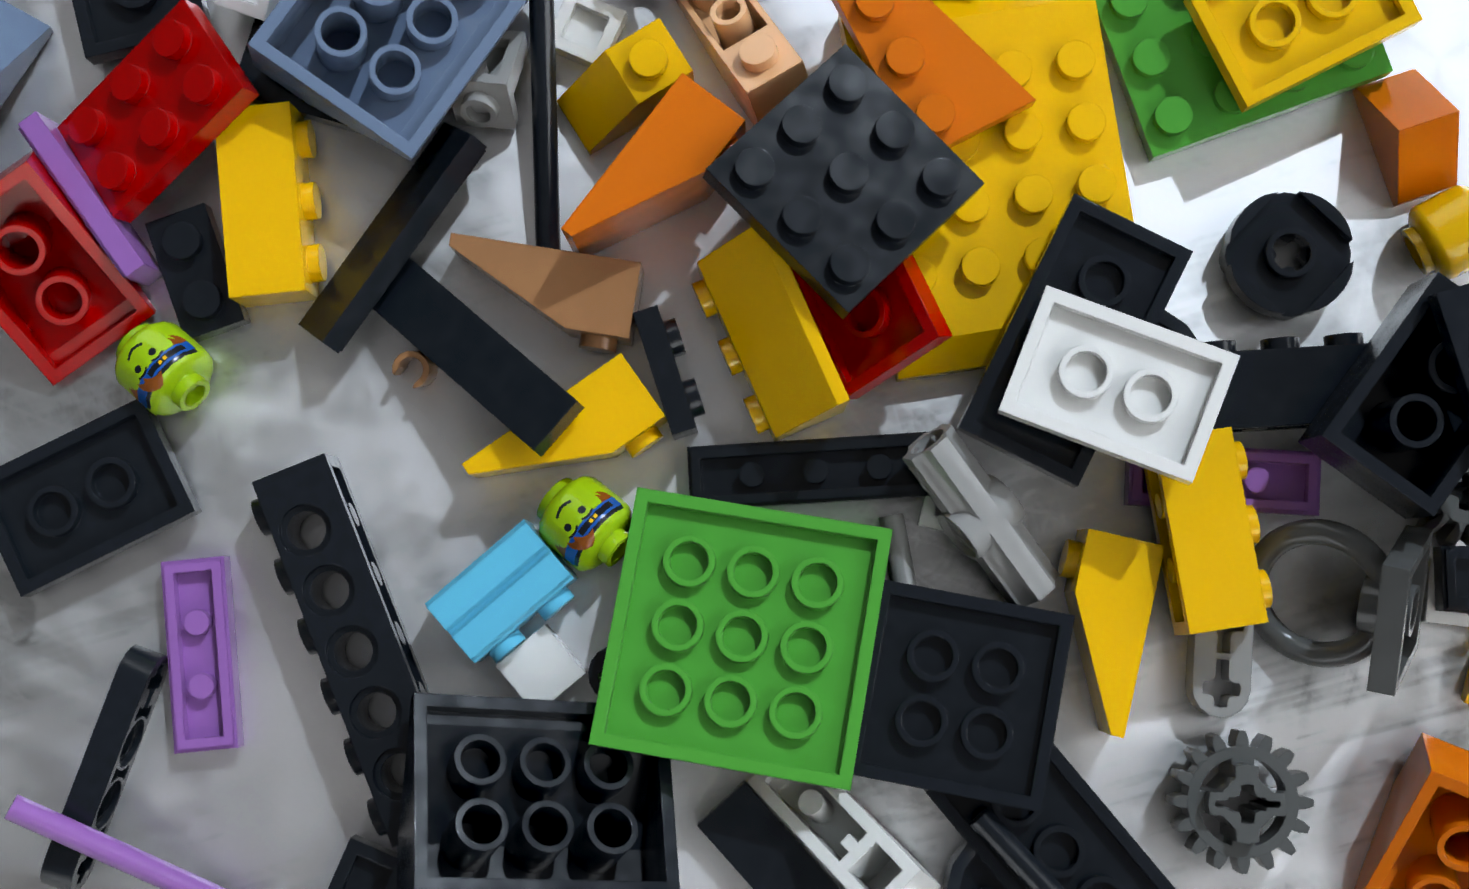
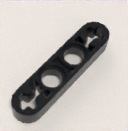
[40,645,168,889]

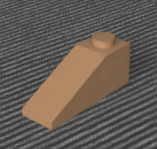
[449,233,644,354]

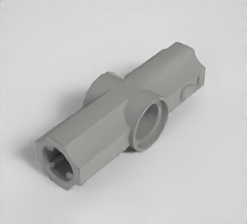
[902,424,1059,606]

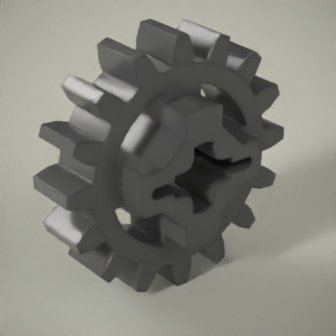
[1165,729,1314,874]

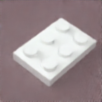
[998,285,1240,485]

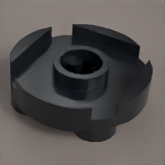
[1219,191,1354,321]

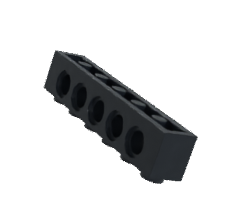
[251,453,430,848]

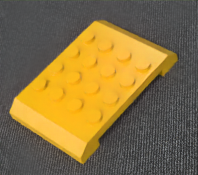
[838,0,1134,382]

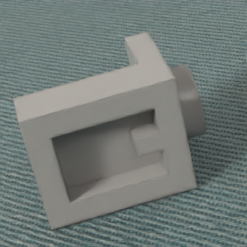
[452,30,529,130]

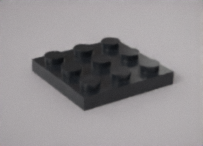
[703,44,984,319]
[853,580,1075,812]

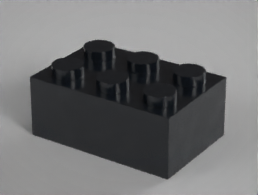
[1298,272,1469,519]

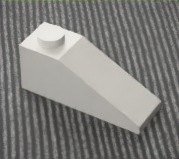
[747,774,941,889]

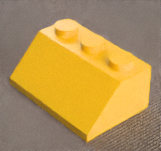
[691,227,850,441]

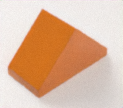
[1352,69,1460,207]

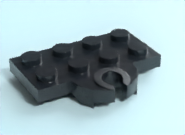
[956,193,1197,488]
[924,743,1175,889]

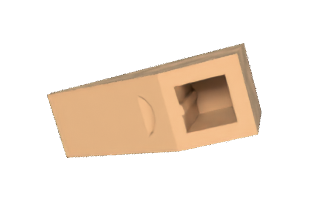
[676,0,808,125]

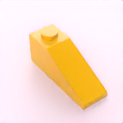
[462,353,668,478]
[1058,528,1165,738]

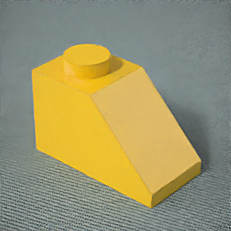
[557,18,694,155]

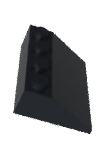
[397,693,680,889]

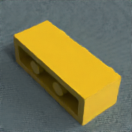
[216,101,327,307]
[1144,426,1273,636]

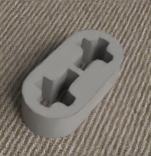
[1185,625,1254,718]

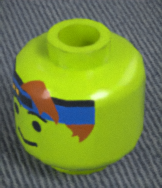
[115,321,213,416]
[537,476,632,571]

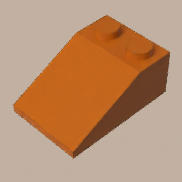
[561,72,746,255]
[1354,732,1469,889]

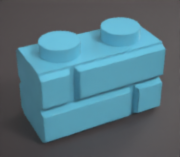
[425,519,578,664]

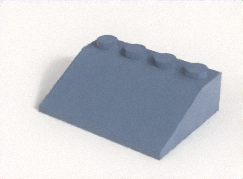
[247,0,528,162]

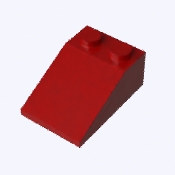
[0,150,156,386]

